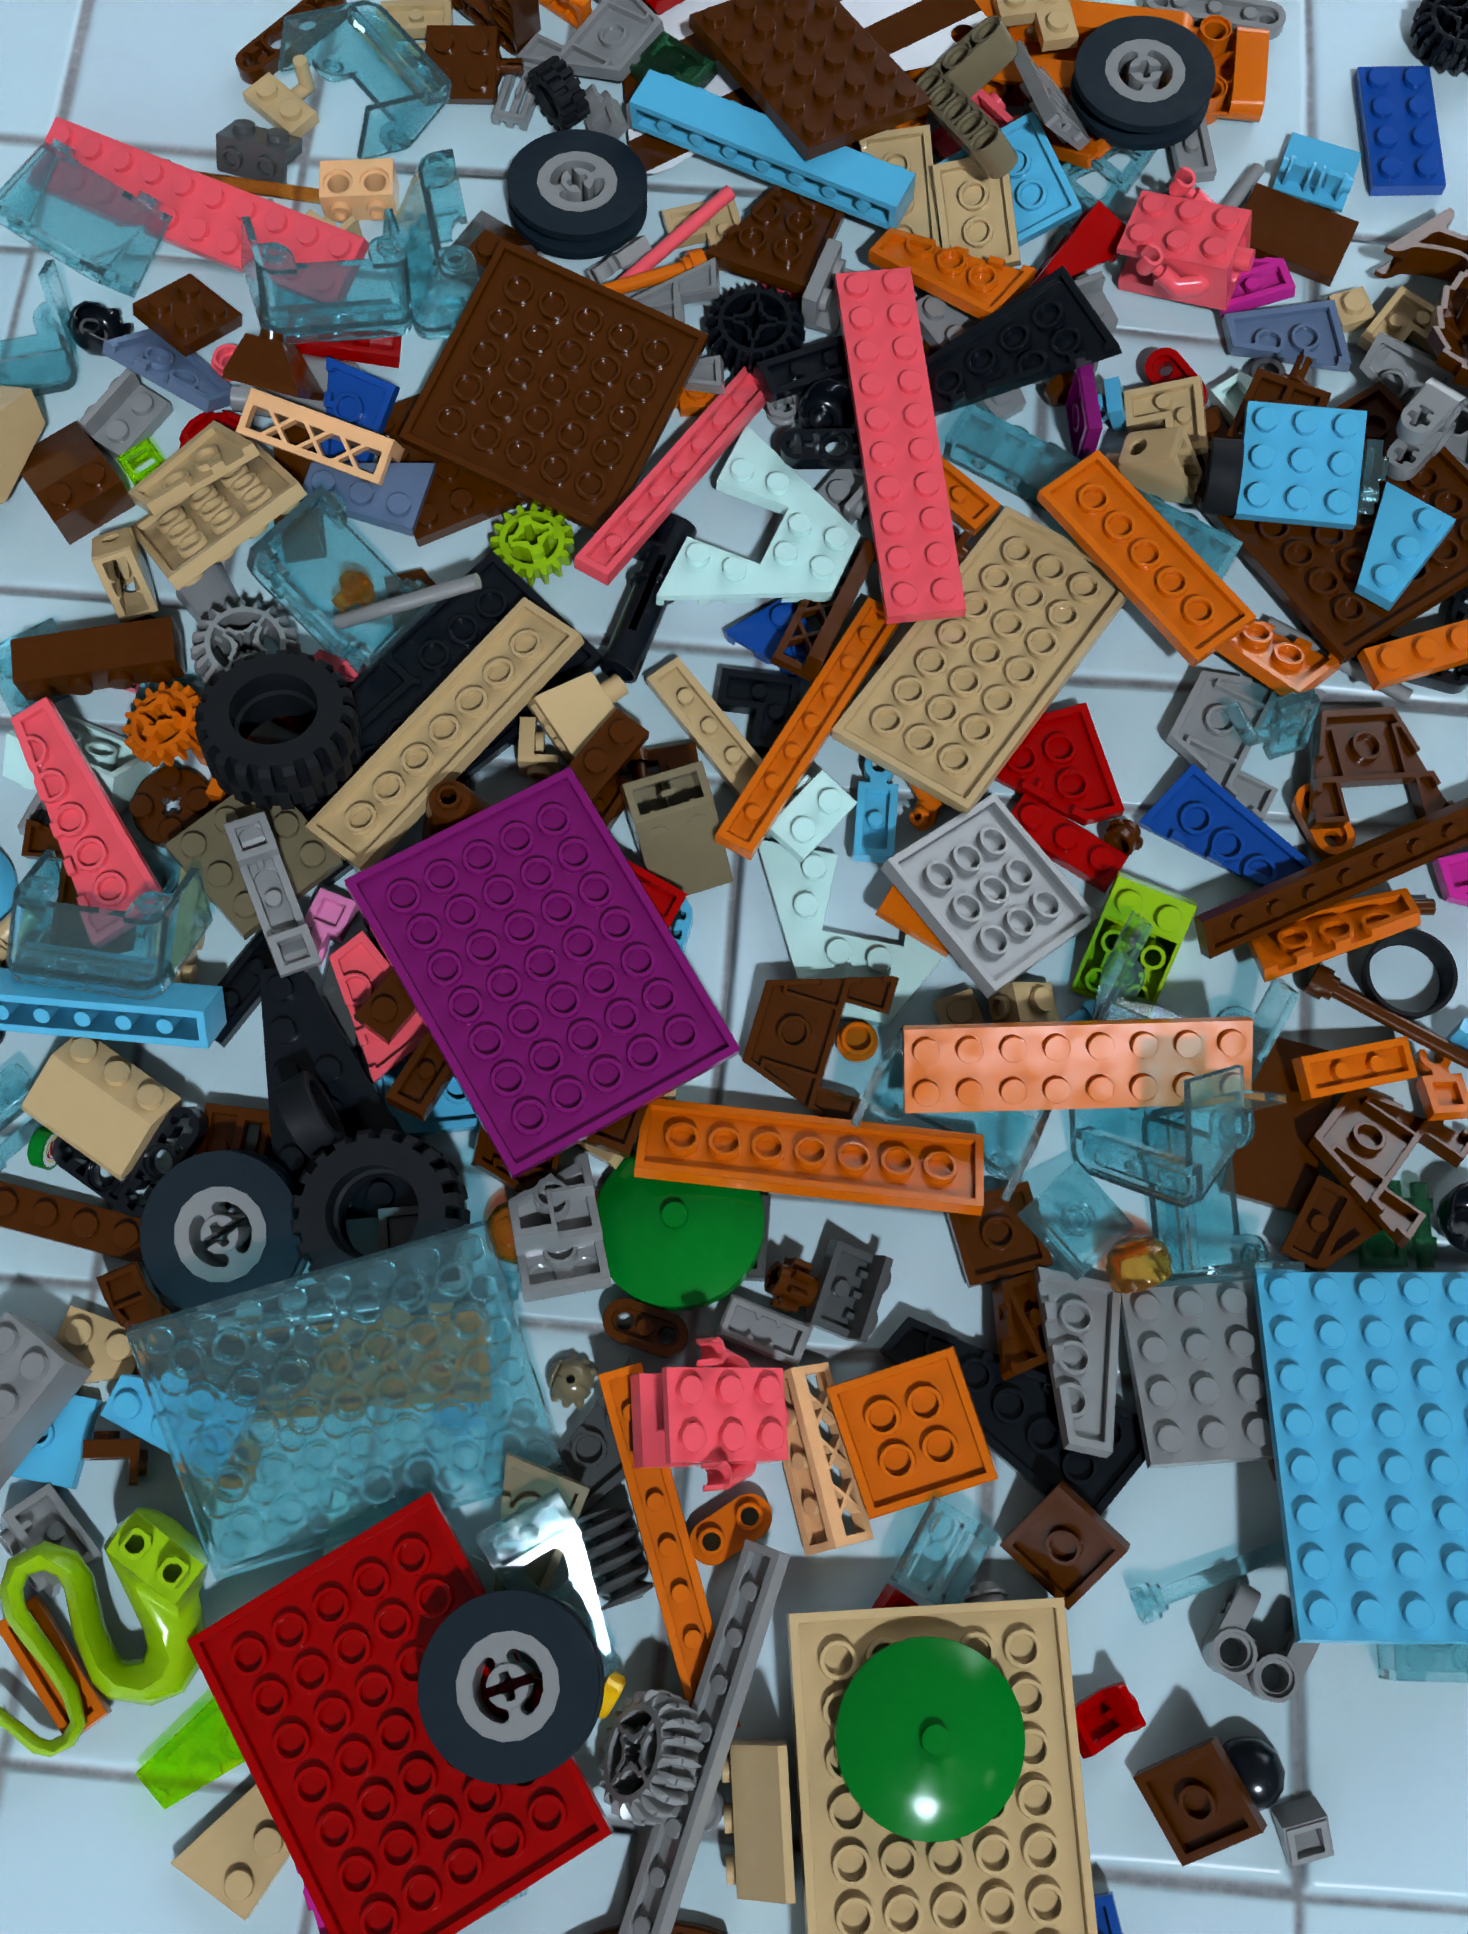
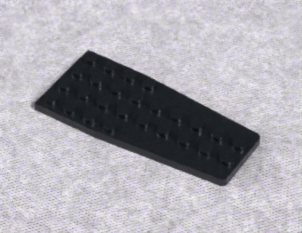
[294,551,603,885]

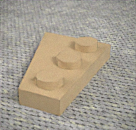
[127,420,261,516]

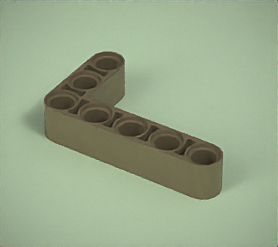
[916,15,1018,179]

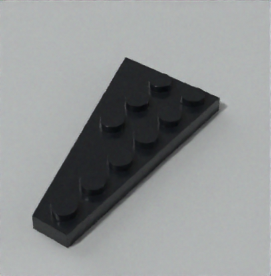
[926,266,1122,416]

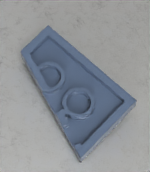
[1221,299,1352,372]
[300,463,436,537]

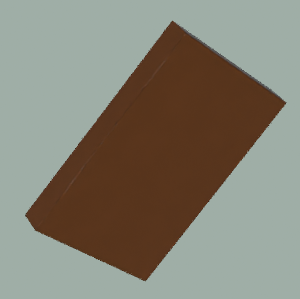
[1244,182,1359,287]

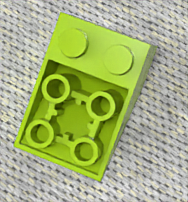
[1070,871,1197,1019]

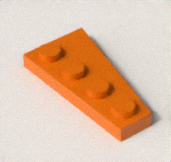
[868,227,1036,320]
[1215,620,1341,704]
[1247,888,1421,983]

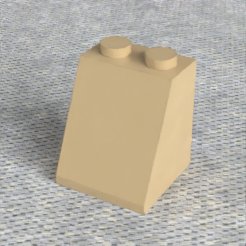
[0,385,46,504]

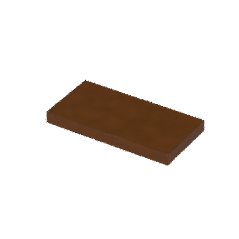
[1220,1032,1333,1215]

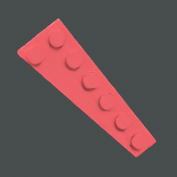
[11,697,171,948]

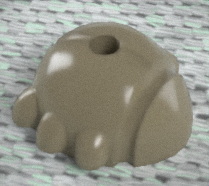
[546,1353,598,1409]

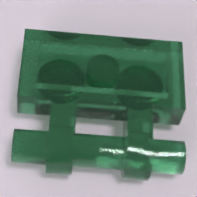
[1358,1180,1438,1270]

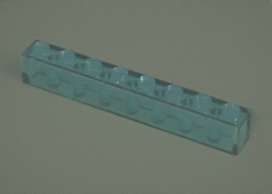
[943,404,1243,580]

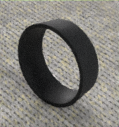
[1361,929,1458,1020]

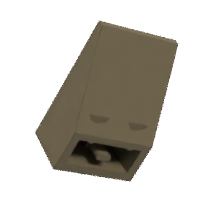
[619,760,733,896]

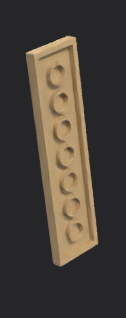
[305,597,585,872]

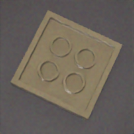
[164,794,343,940]

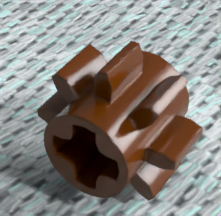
[764,1256,819,1313]

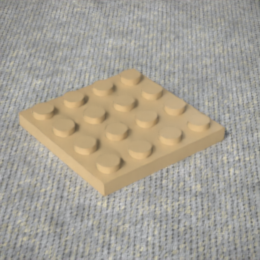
[130,439,308,591]

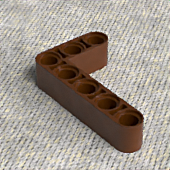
[452,0,541,56]

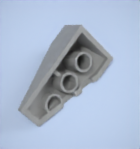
[1359,331,1468,470]

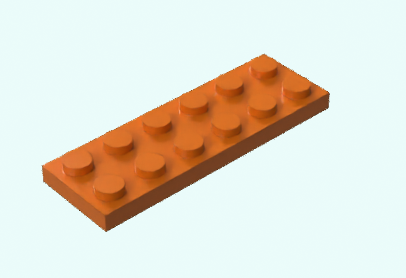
[1036,449,1257,668]

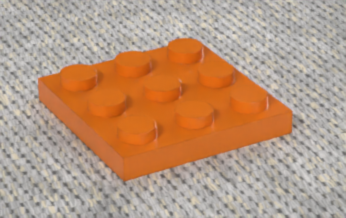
[826,1346,999,1520]

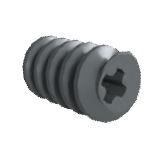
[576,1507,654,1611]

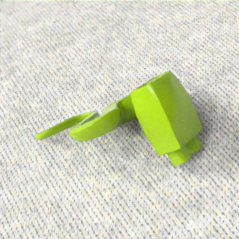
[0,1507,209,1757]

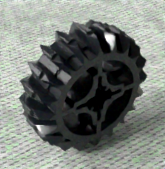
[1410,0,1468,77]
[705,281,806,376]

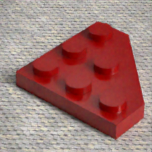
[994,703,1125,826]

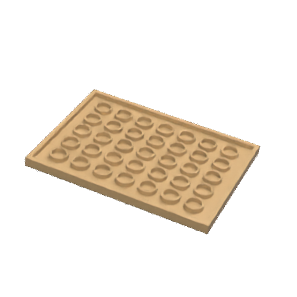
[787,1597,1098,1934]

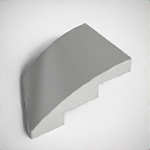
[508,1152,611,1303]

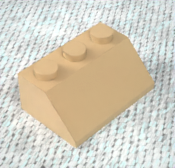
[21,1037,181,1181]
[722,1738,796,1904]

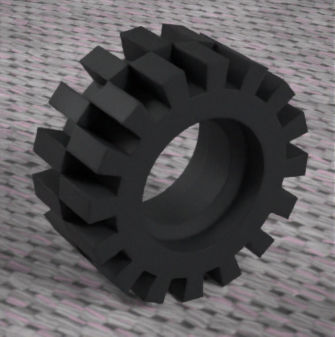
[527,56,590,131]

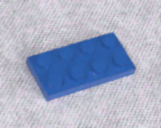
[1354,66,1446,196]

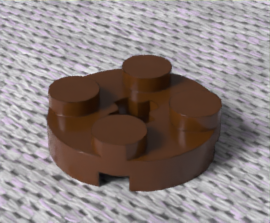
[129,766,214,848]

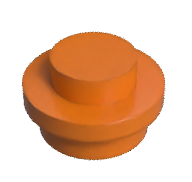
[836,1021,878,1063]

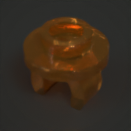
[331,570,375,613]

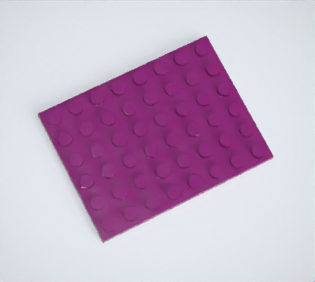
[344,767,741,1179]

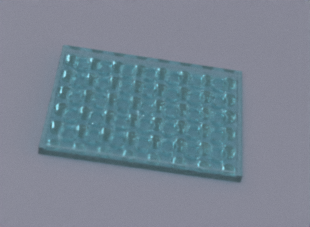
[125,1220,565,1581]

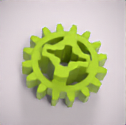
[490,503,575,587]

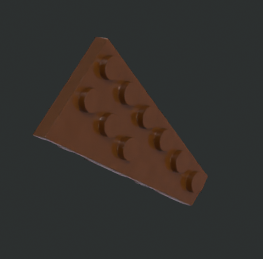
[705,142,861,296]

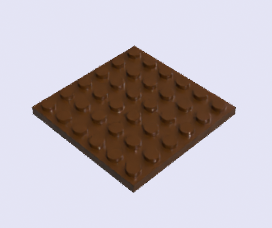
[398,238,709,533]
[1193,381,1468,665]

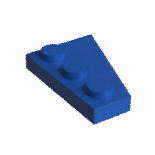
[321,356,400,463]

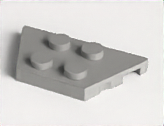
[1013,39,1091,151]

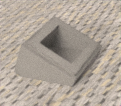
[1271,1795,1334,1868]

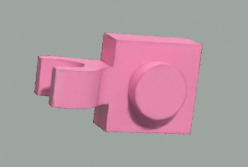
[304,887,359,967]

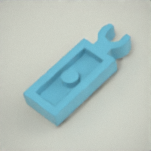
[852,758,899,863]

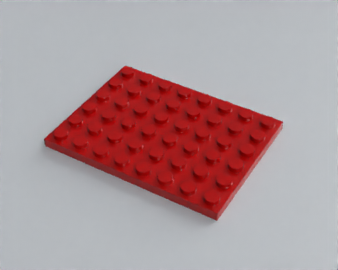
[187,1491,614,1934]

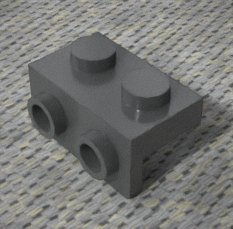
[216,119,302,188]
[803,1240,893,1342]

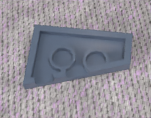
[102,329,232,413]

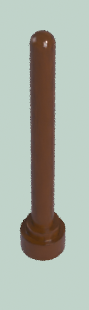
[1304,963,1468,1069]

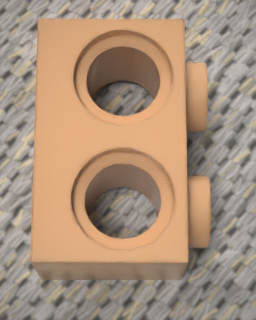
[319,158,399,222]

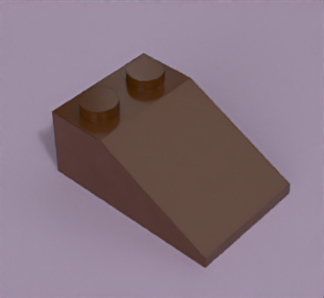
[20,421,135,545]

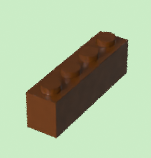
[10,616,186,701]

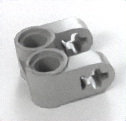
[1383,377,1467,481]
[1201,1579,1320,1703]

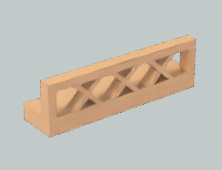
[235,387,405,487]
[782,1362,874,1556]

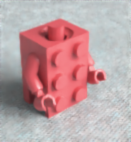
[1117,167,1256,311]
[630,1337,789,1492]

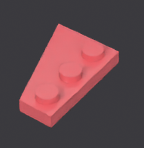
[329,930,428,1083]

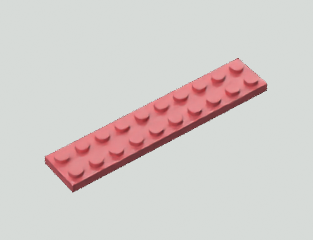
[25,116,370,312]
[834,267,966,624]

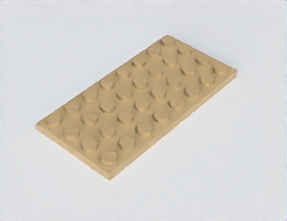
[831,506,1128,814]

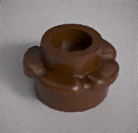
[1104,819,1143,856]

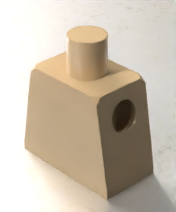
[1105,426,1203,504]
[91,527,159,623]
[527,671,628,766]

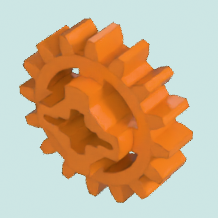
[122,681,202,767]

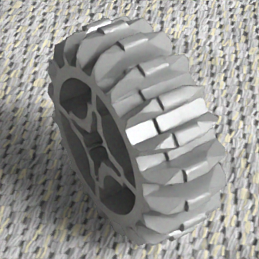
[190,598,301,687]
[598,1689,704,1826]

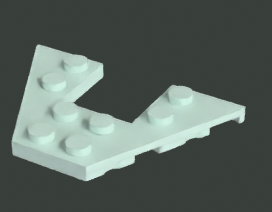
[656,426,861,606]
[758,840,945,1028]

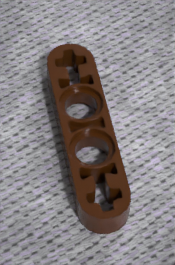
[235,0,348,85]

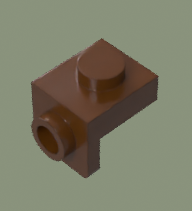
[80,1431,148,1487]

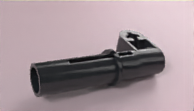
[600,514,697,683]

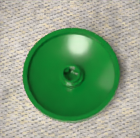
[596,1151,766,1311]
[833,1637,1025,1842]

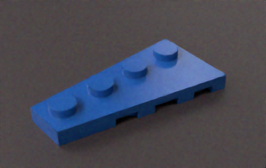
[1138,764,1314,887]

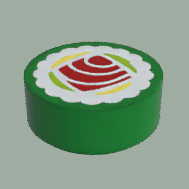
[27,1126,58,1170]

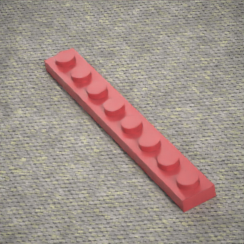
[574,366,767,586]

